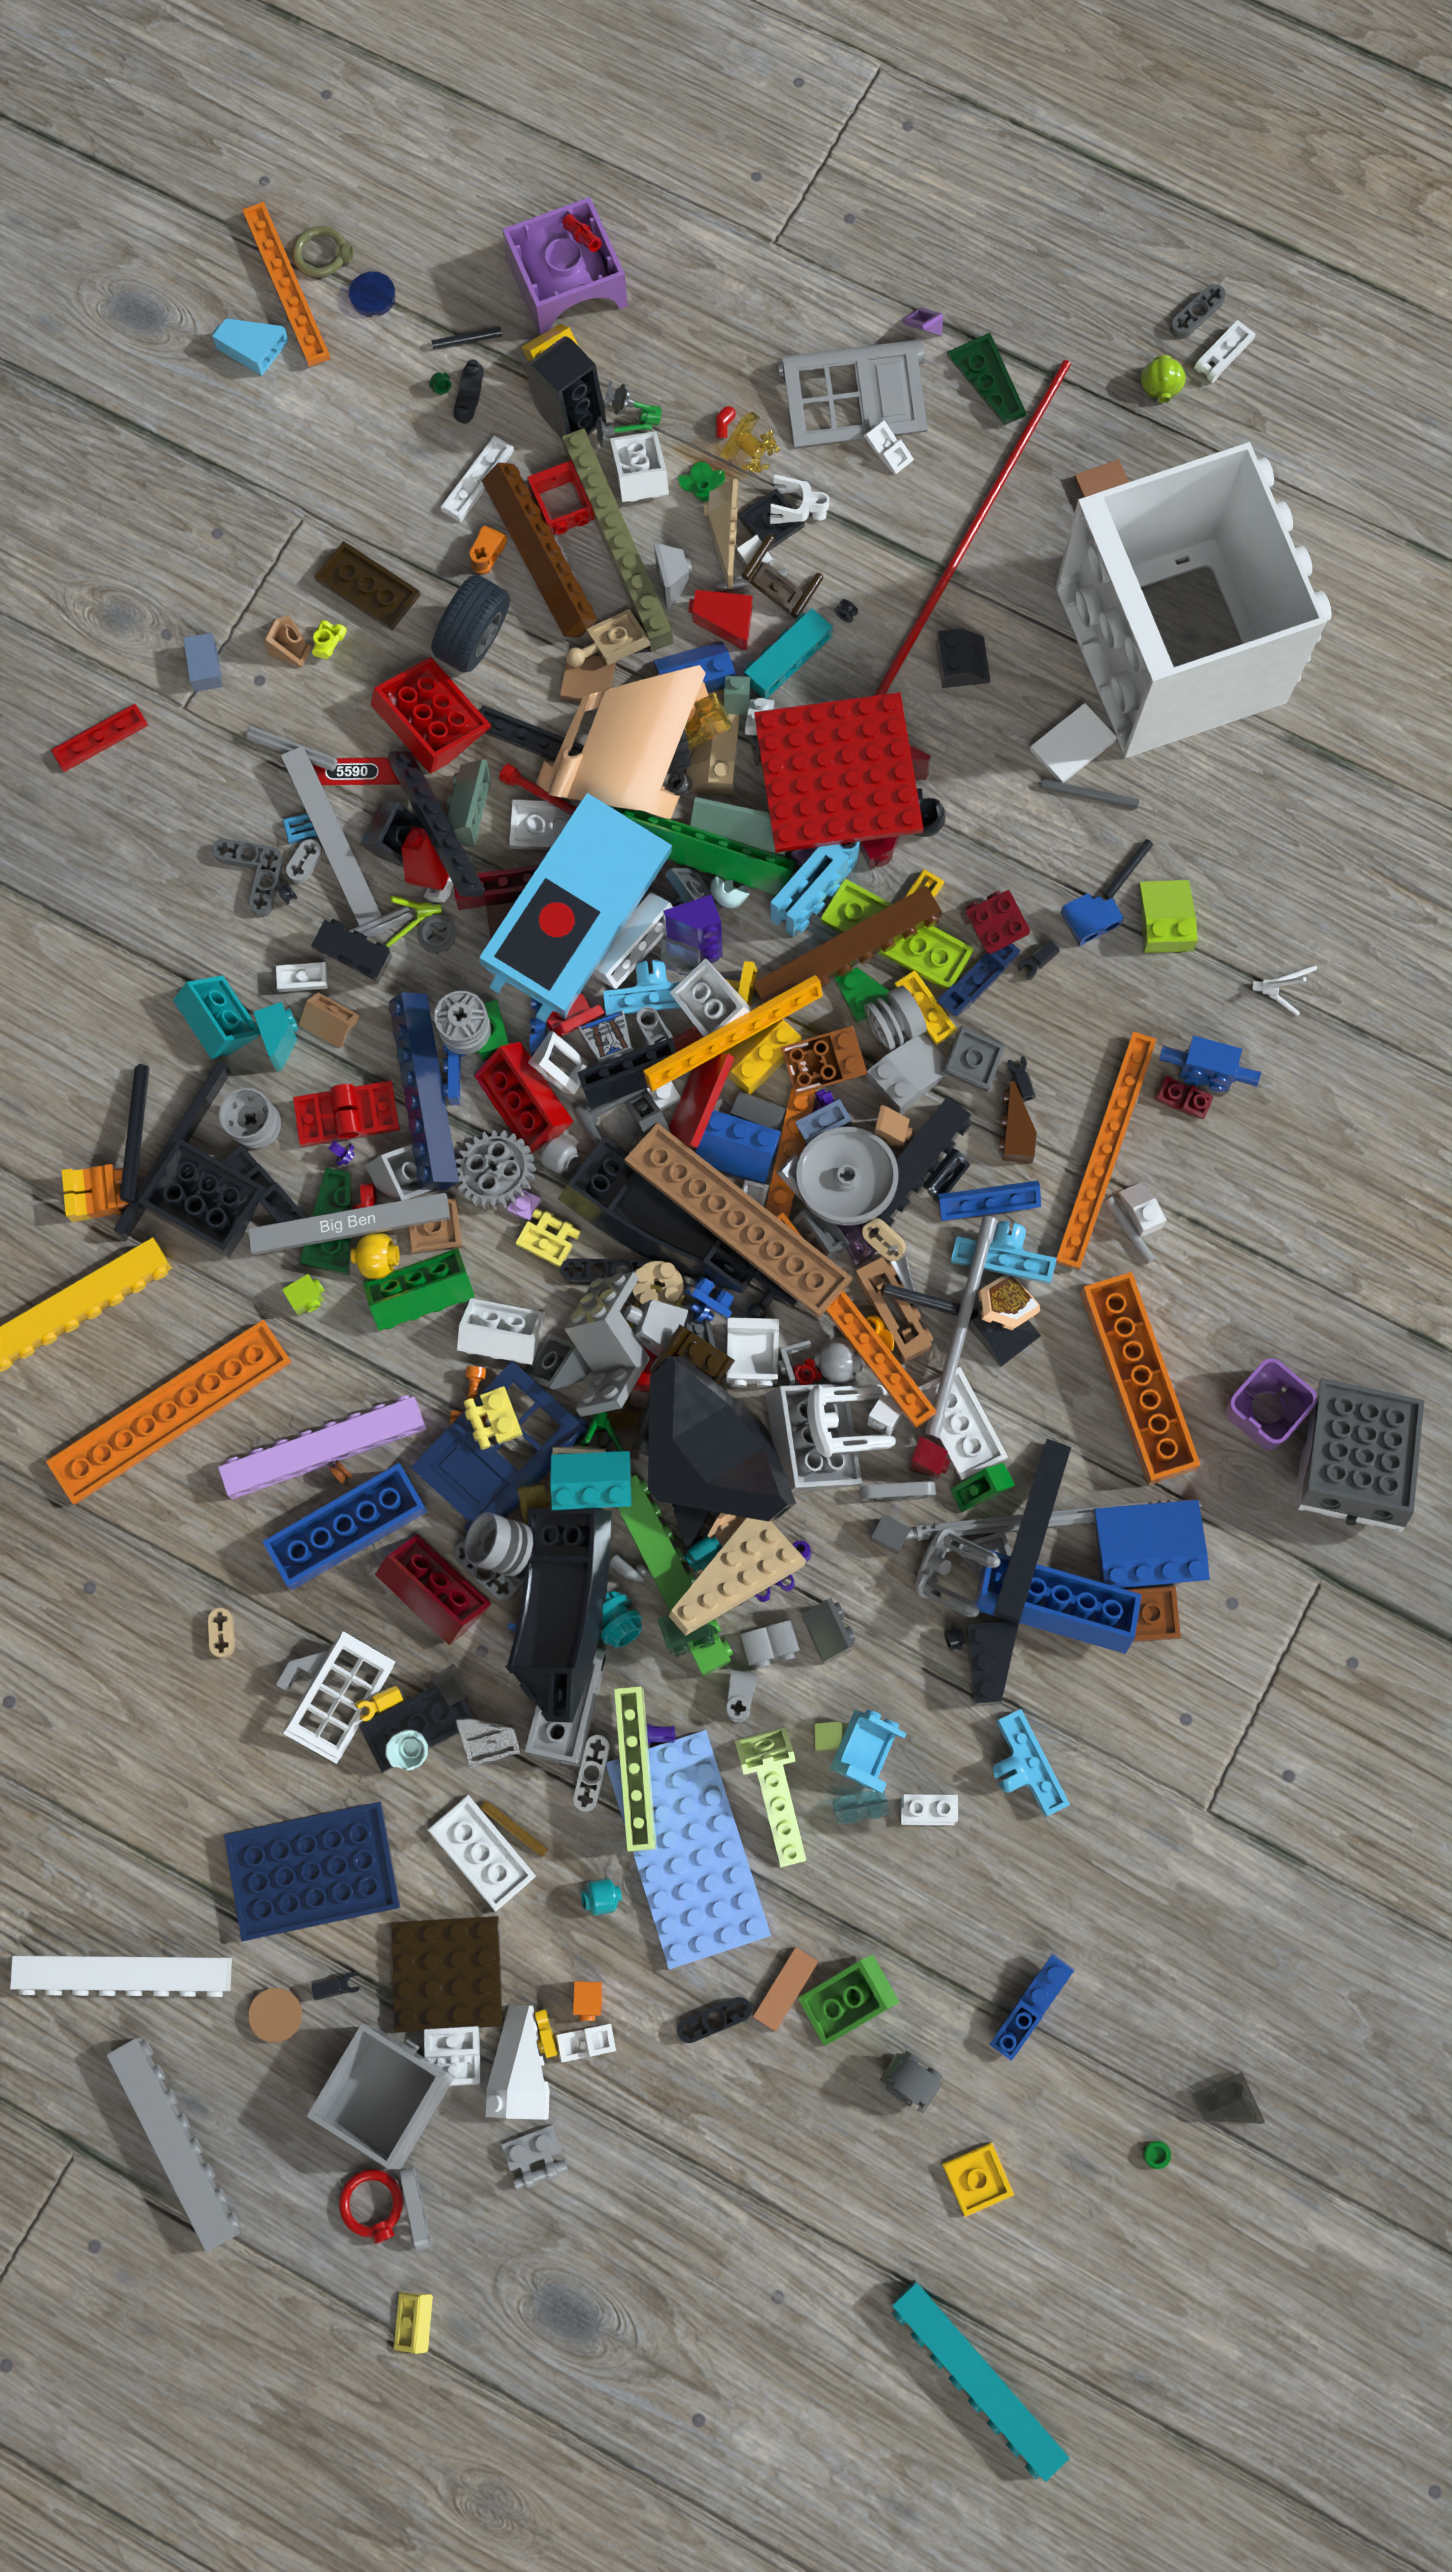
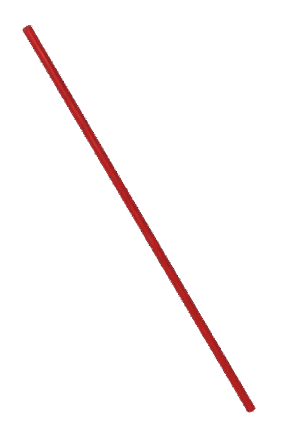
[874,360,1071,696]

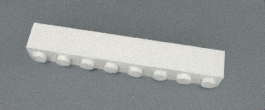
[10,1956,232,1997]

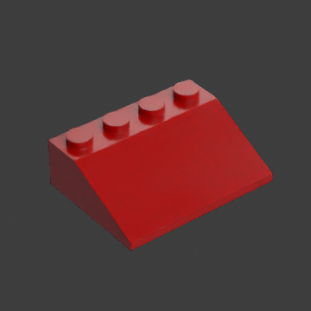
[371,657,491,774]

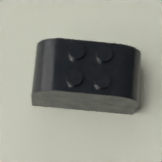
[525,336,607,439]

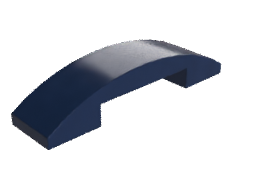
[936,943,1021,1018]

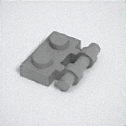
[501,2125,568,2190]

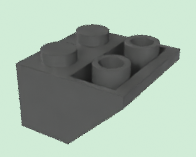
[802,1598,856,1664]

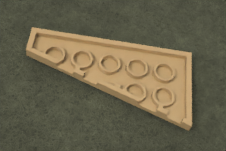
[669,1518,806,1636]

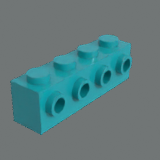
[744,608,833,699]

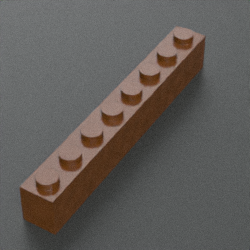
[482,462,598,637]
[753,885,942,1004]

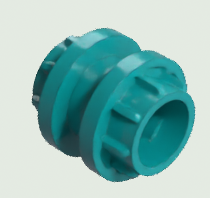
[600,1591,642,1648]

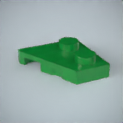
[834,967,890,1023]

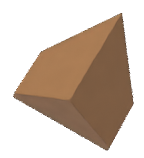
[263,615,312,667]

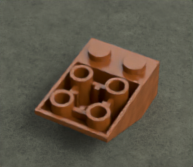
[781,1026,867,1095]

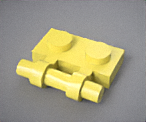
[516,1208,581,1268]
[463,1386,523,1450]

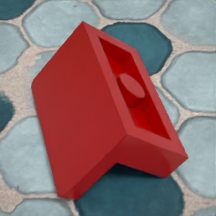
[546,994,604,1037]

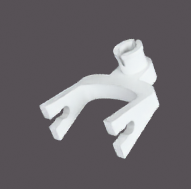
[770,474,829,524]

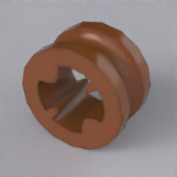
[328,1460,352,1485]

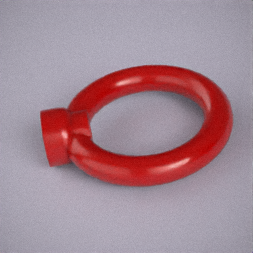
[339,2169,403,2245]

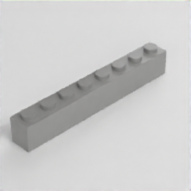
[107,2038,240,2253]

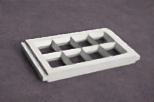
[282,1631,395,1764]

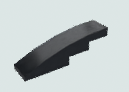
[222,1145,308,1223]

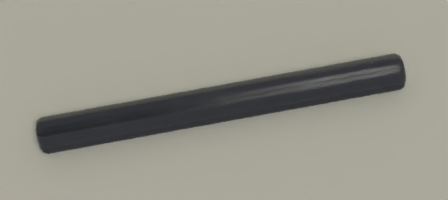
[120,1064,150,1202]

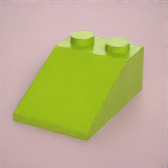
[1139,880,1198,953]

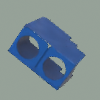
[1060,893,1123,946]

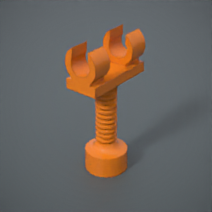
[449,1366,488,1428]

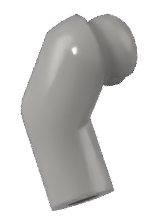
[610,1555,649,1582]

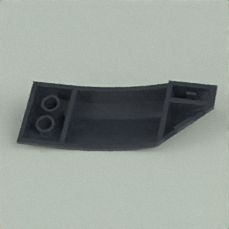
[505,1508,612,1723]

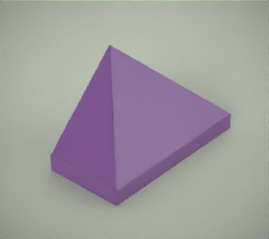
[902,308,943,336]

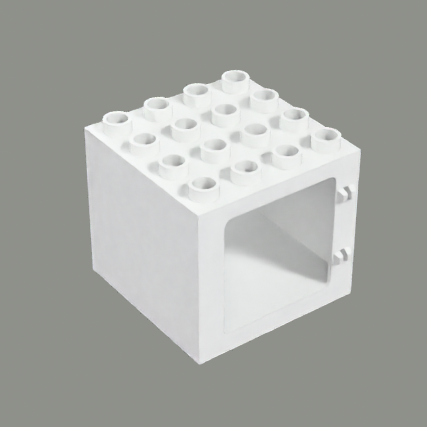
[1055,442,1331,758]

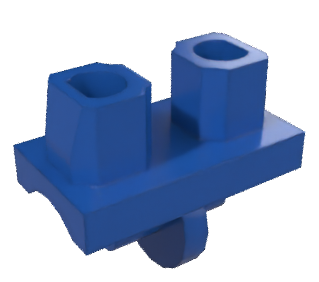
[684,1276,734,1322]

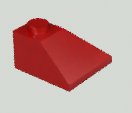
[402,827,464,891]

